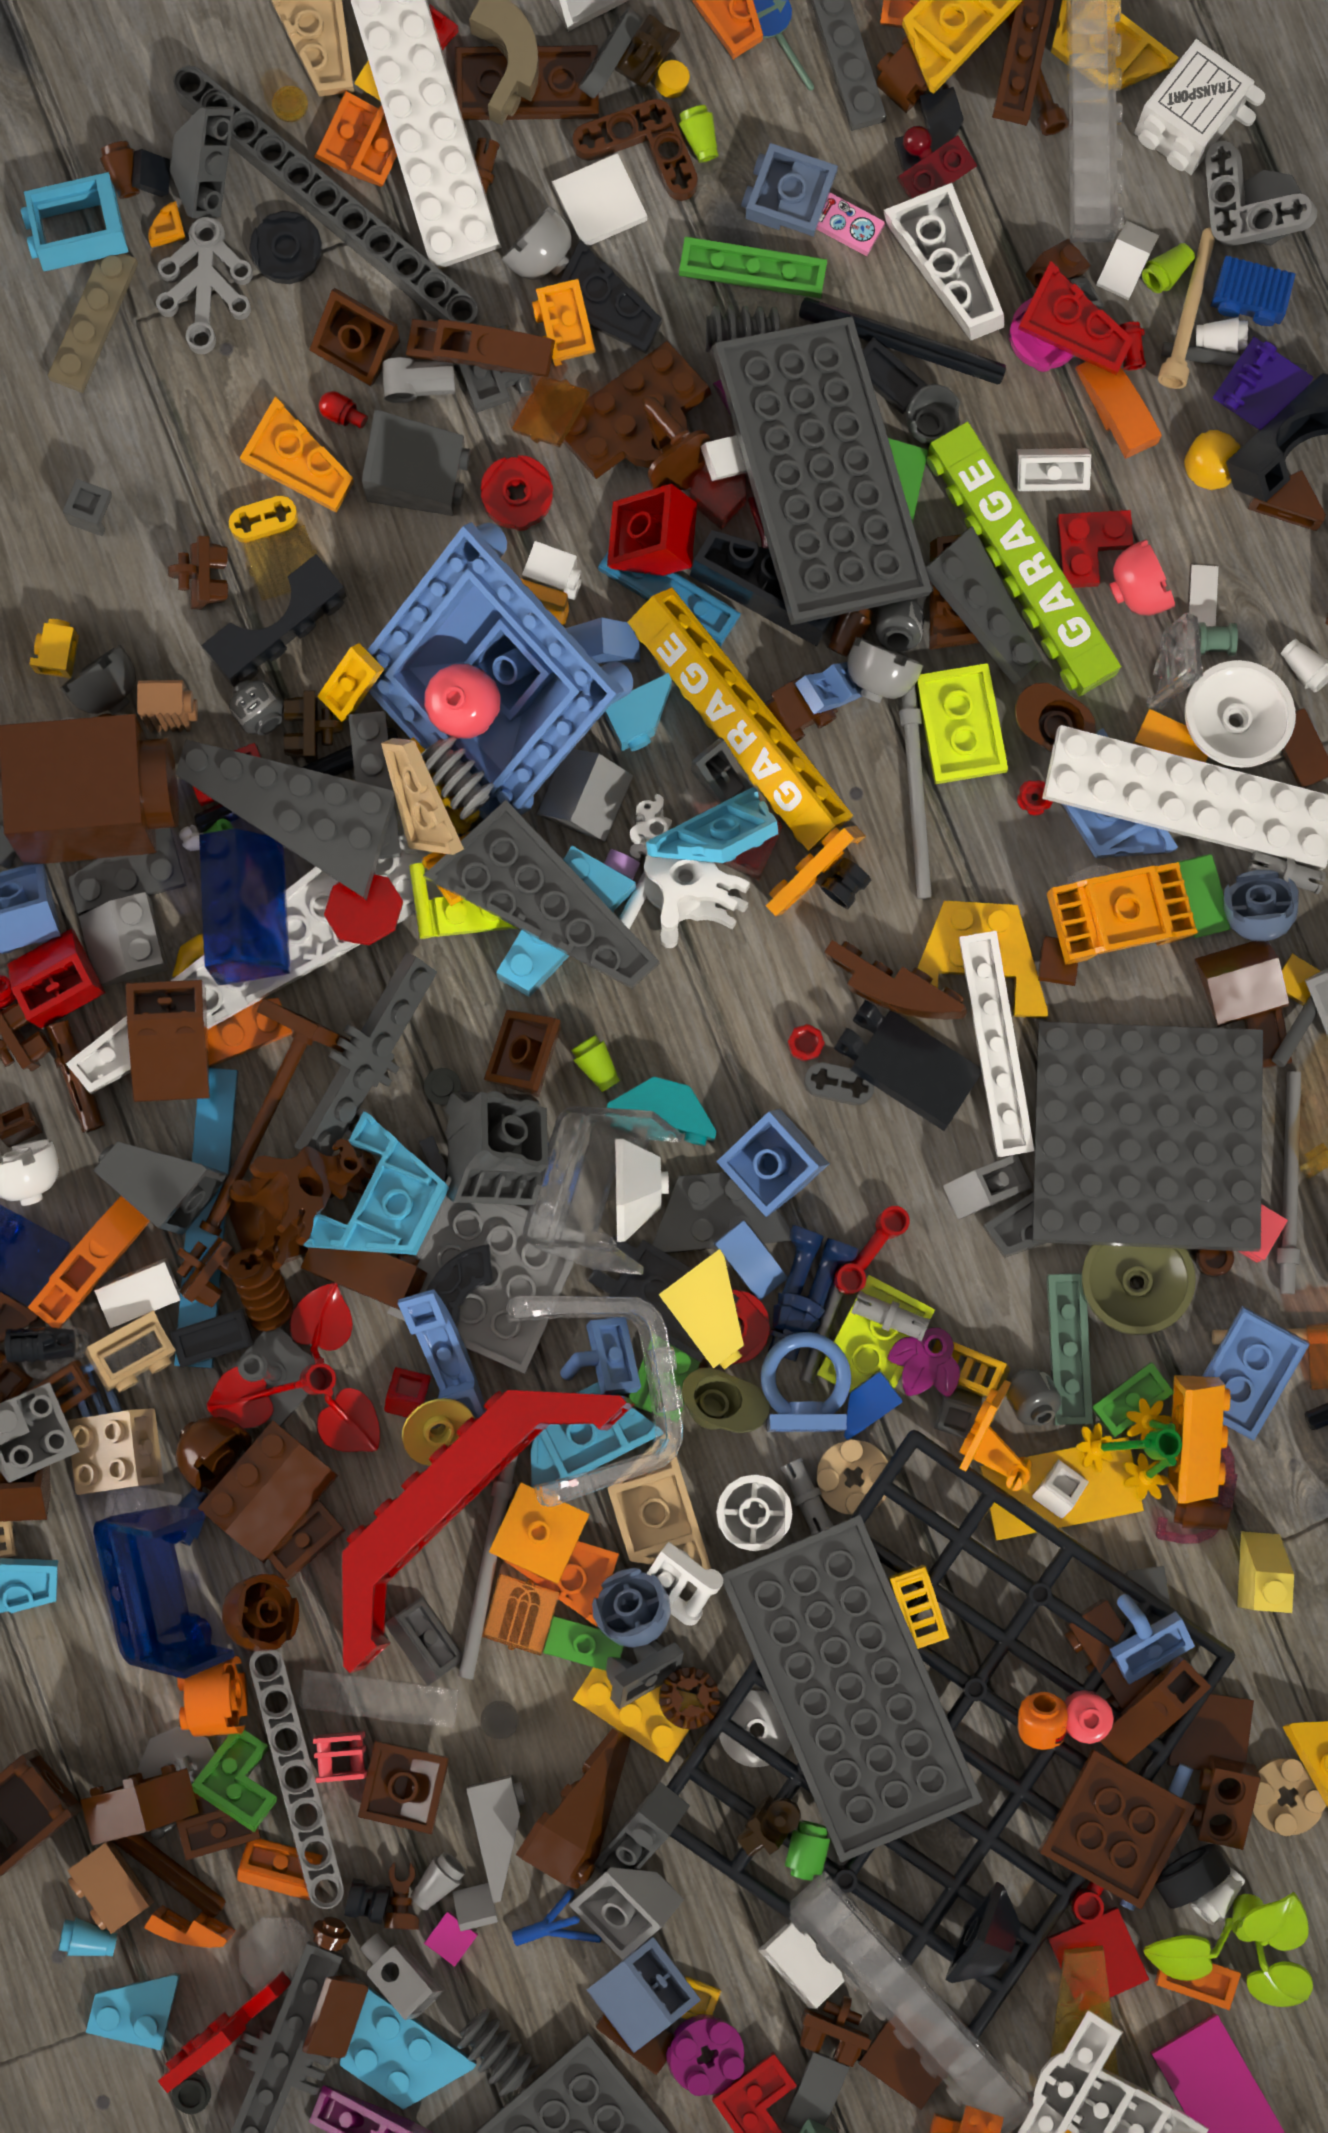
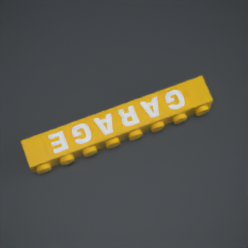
[627,588,854,851]

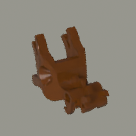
[228,1138,376,1271]

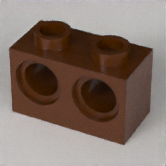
[1190,1756,1261,1850]

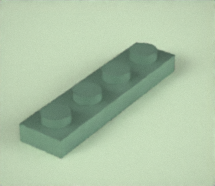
[1046,1273,1093,1425]

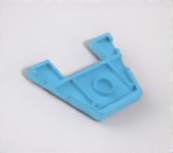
[303,1111,449,1255]

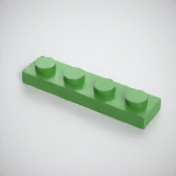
[679,236,827,299]

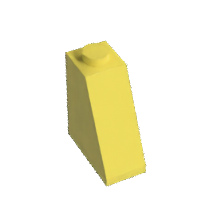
[659,1249,744,1370]
[1237,1531,1294,1613]

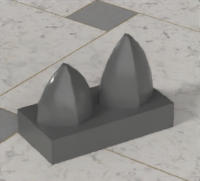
[606,1640,684,1709]

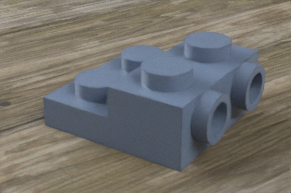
[741,143,838,237]

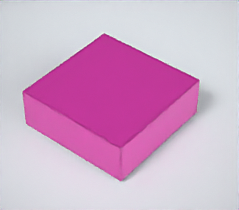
[424,1911,478,1967]

